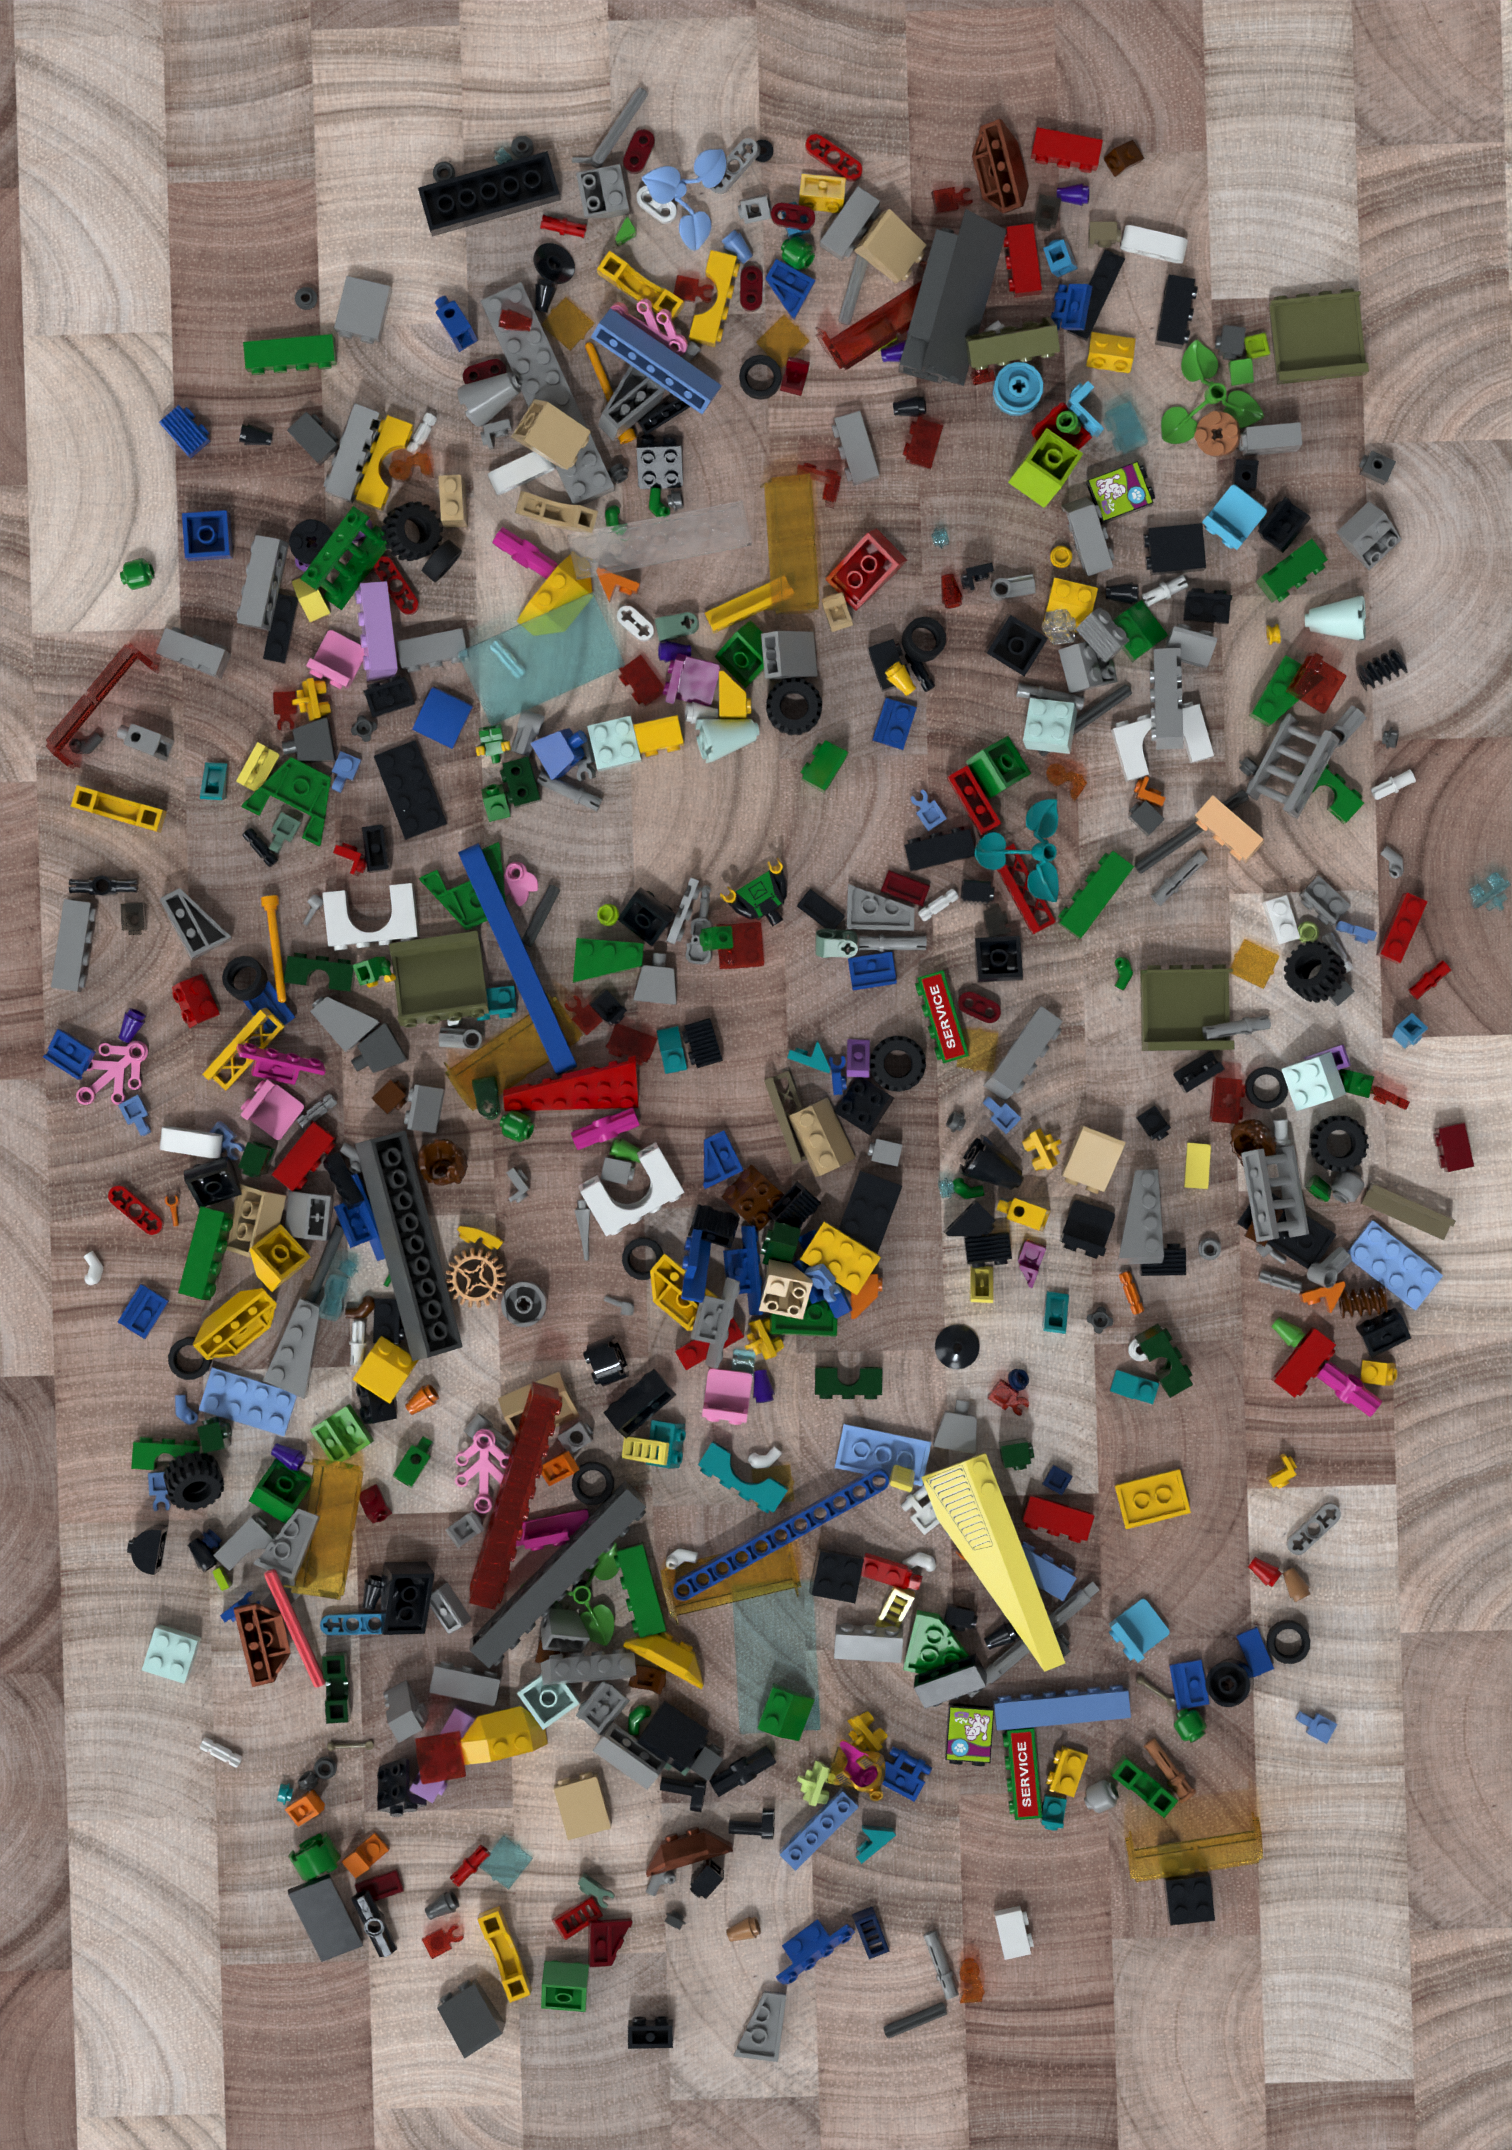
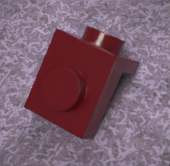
[780,357,810,396]
[357,1484,392,1523]

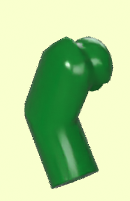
[648,488,670,520]
[605,505,628,538]
[1114,957,1133,991]
[953,1178,985,1199]
[628,1705,651,1735]

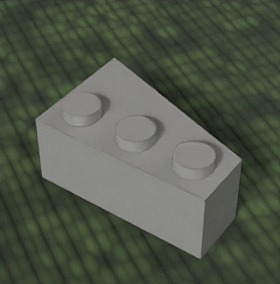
[598,365,665,441]
[1061,497,1115,576]
[156,627,231,679]
[160,888,232,961]

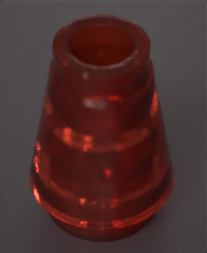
[498,308,532,332]
[941,574,963,609]

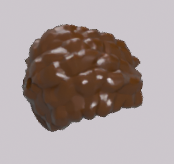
[1230,1119,1277,1166]
[417,1139,468,1186]

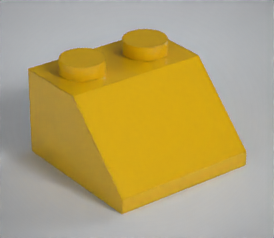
[1042,578,1098,633]
[719,671,751,719]
[634,715,684,757]
[249,1224,311,1292]
[352,1336,419,1404]

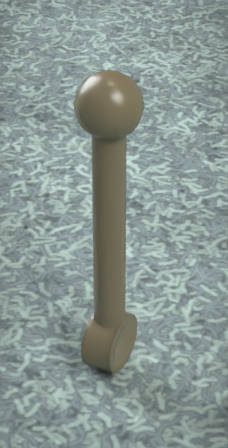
[1136,1676,1176,1707]
[327,1740,374,1751]

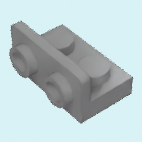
[1299,875,1351,926]

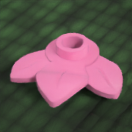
[503,862,538,906]

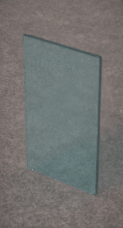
[458,592,625,726]
[732,1582,821,1735]

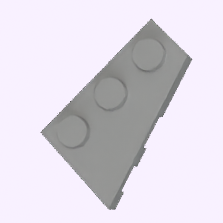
[666,878,701,945]
[847,884,915,931]
[253,1509,320,1580]
[734,1991,786,2062]

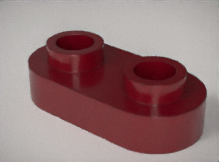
[623,129,655,174]
[771,202,815,231]
[740,266,763,312]
[463,359,507,384]
[958,992,1001,1023]

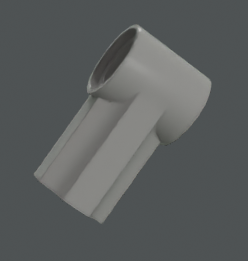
[990,574,1036,601]
[1329,705,1366,748]
[511,709,545,757]
[439,1027,485,1050]
[1307,1247,1352,1288]
[464,1413,511,1451]

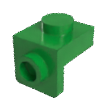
[481,784,511,822]
[699,926,733,952]
[1339,1069,1374,1098]

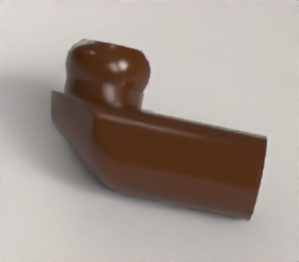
[345,1296,375,1319]

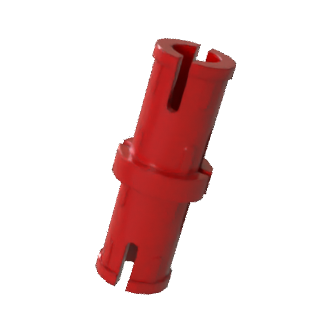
[540,214,587,239]
[1408,960,1451,1000]
[450,1845,491,1887]

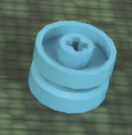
[993,362,1043,416]

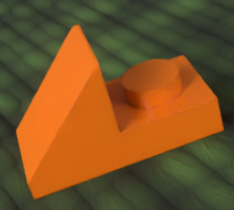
[596,568,640,603]
[1299,1280,1346,1313]
[537,1450,580,1486]
[285,1789,325,1827]
[341,1832,390,1879]

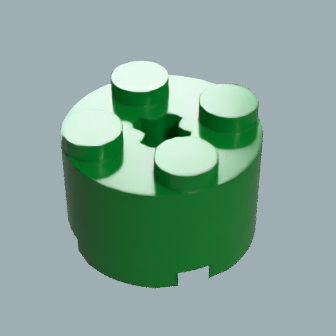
[288,1832,341,1882]

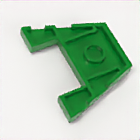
[241,757,331,847]
[419,842,506,930]

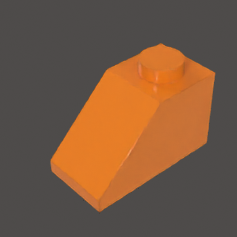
[851,1273,882,1319]

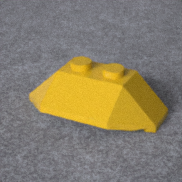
[516,552,593,636]
[650,1253,720,1331]
[193,1288,277,1360]
[623,1631,704,1690]
[458,1706,548,1765]

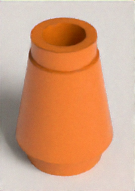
[405,1384,439,1415]

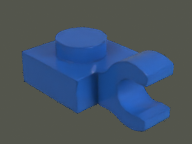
[829,1056,847,1095]
[220,1591,260,1622]

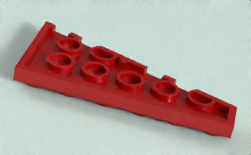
[503,1055,639,1111]

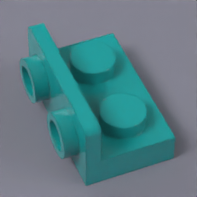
[477,986,517,1021]
[646,1420,686,1469]

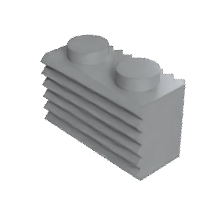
[1076,608,1129,662]

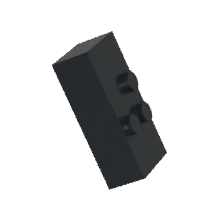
[838,1170,902,1254]

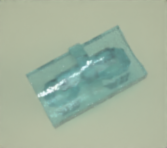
[1468,872,1511,912]

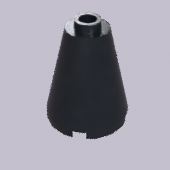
[959,1134,1024,1190]

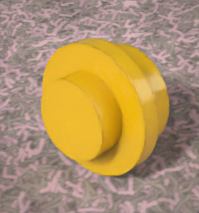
[1050,546,1072,568]

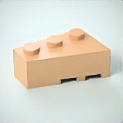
[1195,795,1264,863]

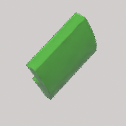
[310,1404,374,1467]

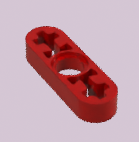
[805,134,862,182]
[374,556,419,615]
[108,1185,164,1235]

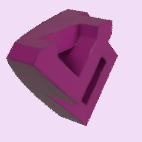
[1018,1239,1047,1288]

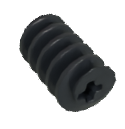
[1356,649,1408,692]

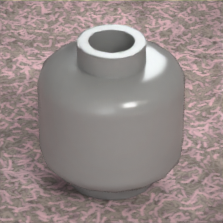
[1331,1169,1364,1204]
[1084,1780,1119,1813]

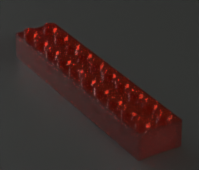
[469,1381,562,1610]

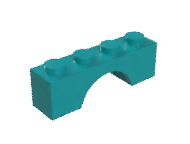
[698,1441,789,1513]

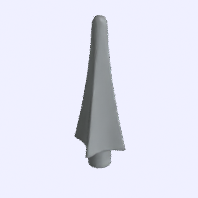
[574,1199,590,1261]

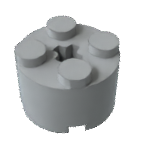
[501,1281,548,1327]

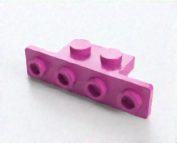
[236,1043,326,1085]
[500,1509,589,1551]

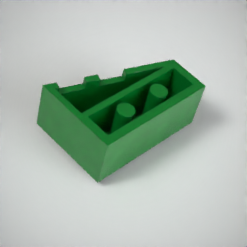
[573,938,644,983]

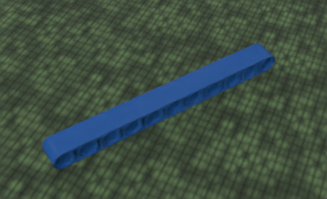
[458,843,578,1076]
[673,1468,889,1601]

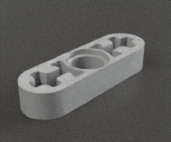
[710,138,760,194]
[1287,1503,1341,1555]

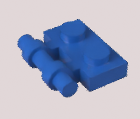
[1051,284,1092,331]
[882,1746,932,1802]

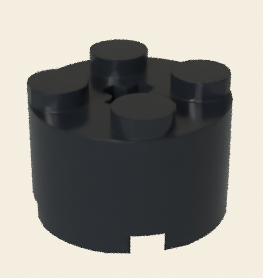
[289,519,333,567]
[583,1335,629,1387]
[1205,1659,1254,1707]

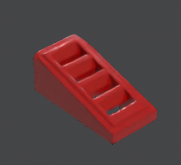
[552,1896,603,1940]

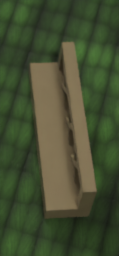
[764,1071,807,1165]
[1361,1183,1456,1240]

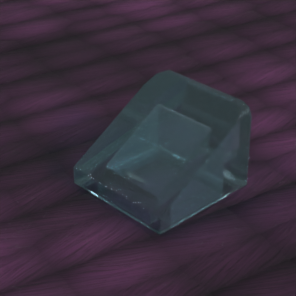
[731,1349,755,1379]

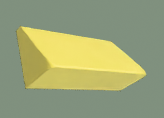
[1184,1143,1211,1189]

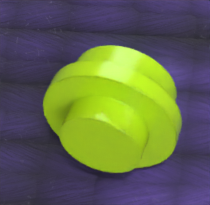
[597,904,619,926]

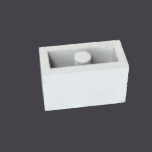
[1262,895,1300,946]
[994,1906,1034,1960]

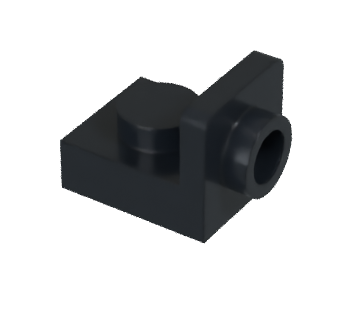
[1136,1105,1171,1141]

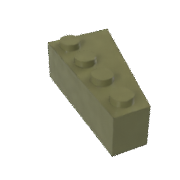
[965,316,1060,370]

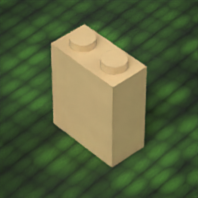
[439,475,468,528]
[553,1771,612,1840]

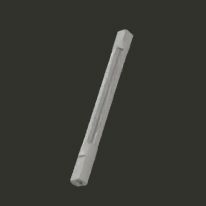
[968,1582,1100,1698]

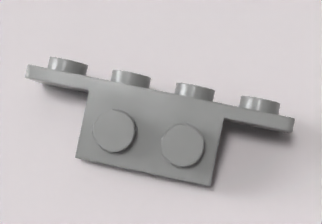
[691,1277,740,1369]

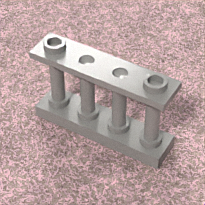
[1246,714,1340,819]
[1241,1145,1309,1242]

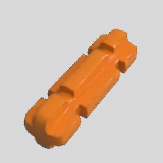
[1119,1271,1144,1315]

